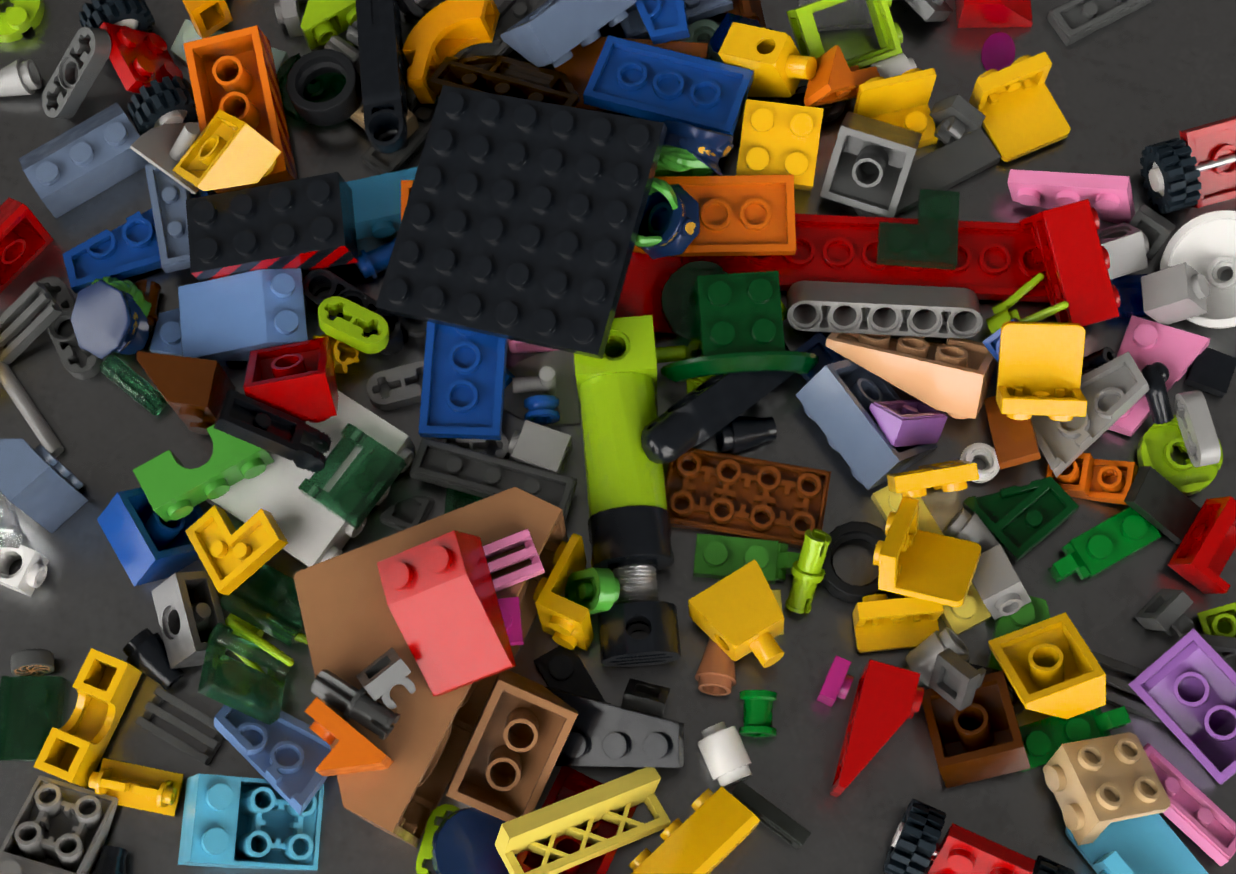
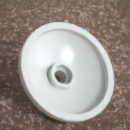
[1160,210,1236,329]

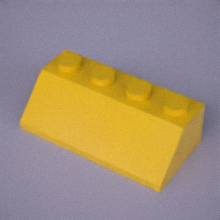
[628,786,760,874]

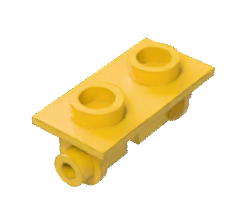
[88,758,185,817]

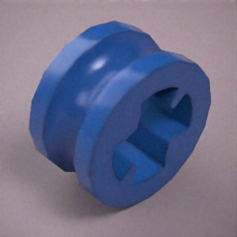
[523,395,560,425]

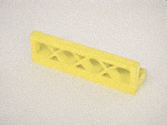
[495,767,671,874]

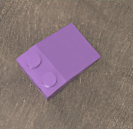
[1128,628,1236,785]

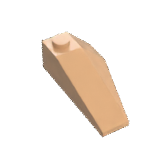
[825,332,996,419]

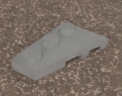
[1031,352,1150,478]

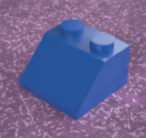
[97,487,204,587]

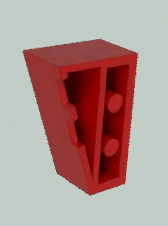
[1019,199,1121,326]

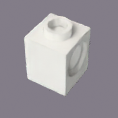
[0,536,49,597]

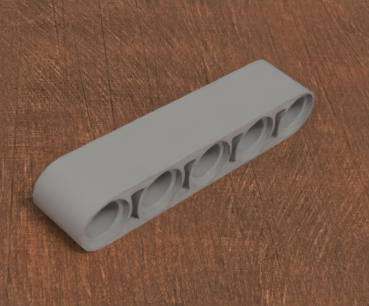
[786,281,983,339]

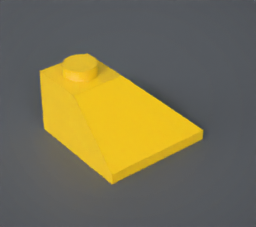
[172,109,281,191]
[988,612,1106,719]

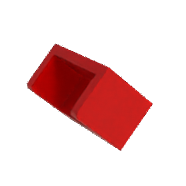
[1167,496,1236,594]

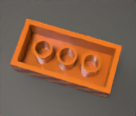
[183,25,298,194]

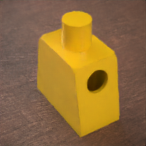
[718,22,817,97]
[688,559,785,668]

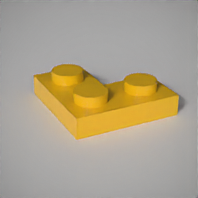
[887,459,979,498]
[185,505,288,596]

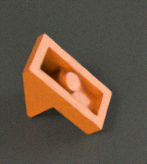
[803,45,881,107]
[304,697,394,776]

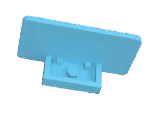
[1065,813,1209,874]

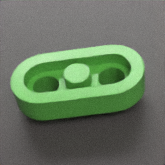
[565,567,620,615]

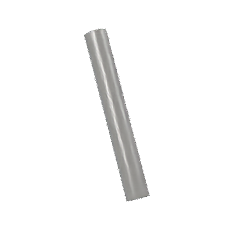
[0,361,65,457]

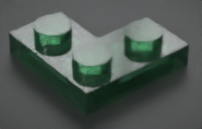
[876,189,960,270]

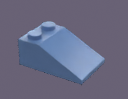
[178,268,308,362]

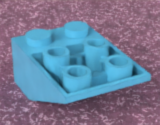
[178,773,324,871]

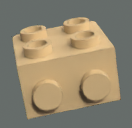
[1042,732,1171,846]

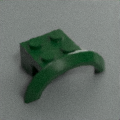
[660,271,819,382]

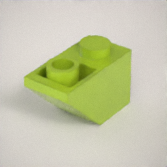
[300,0,357,50]

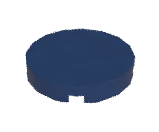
[431,807,517,874]

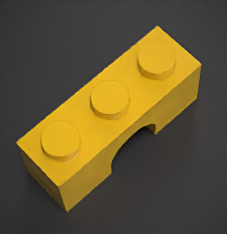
[33,648,142,788]

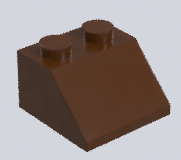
[136,351,236,435]
[922,670,1031,788]

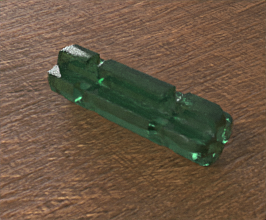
[100,355,168,415]

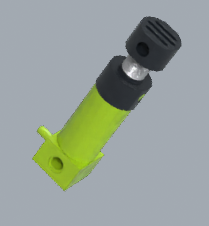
[574,315,687,667]

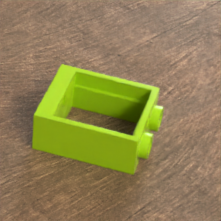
[786,0,903,68]

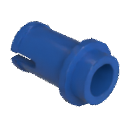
[356,238,396,279]

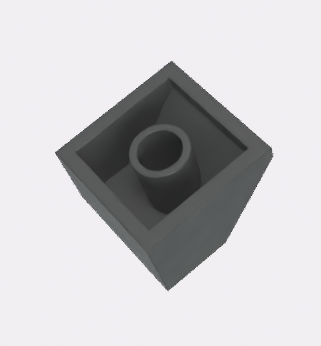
[820,111,922,218]

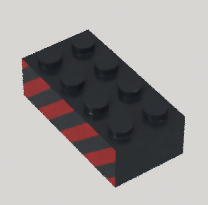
[186,172,359,282]

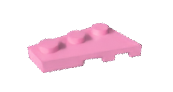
[1007,169,1135,224]
[1108,315,1210,437]

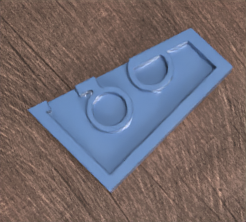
[214,688,331,815]

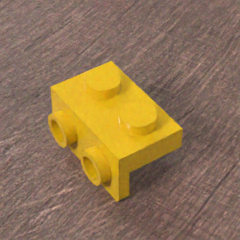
[852,594,944,653]

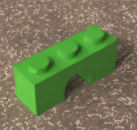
[133,424,274,522]

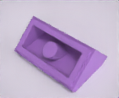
[869,399,947,447]

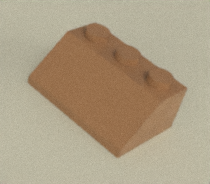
[446,670,578,822]

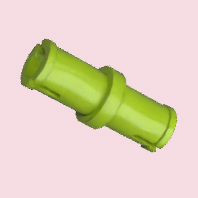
[785,529,832,614]

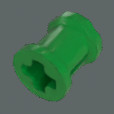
[739,690,777,738]

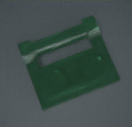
[298,423,407,530]
[198,623,292,725]

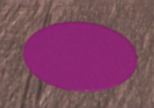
[981,32,1016,71]

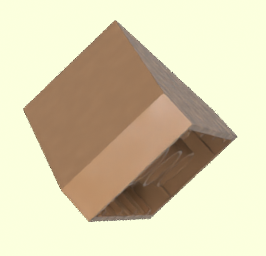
[294,487,568,848]

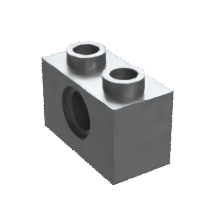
[151,570,232,669]

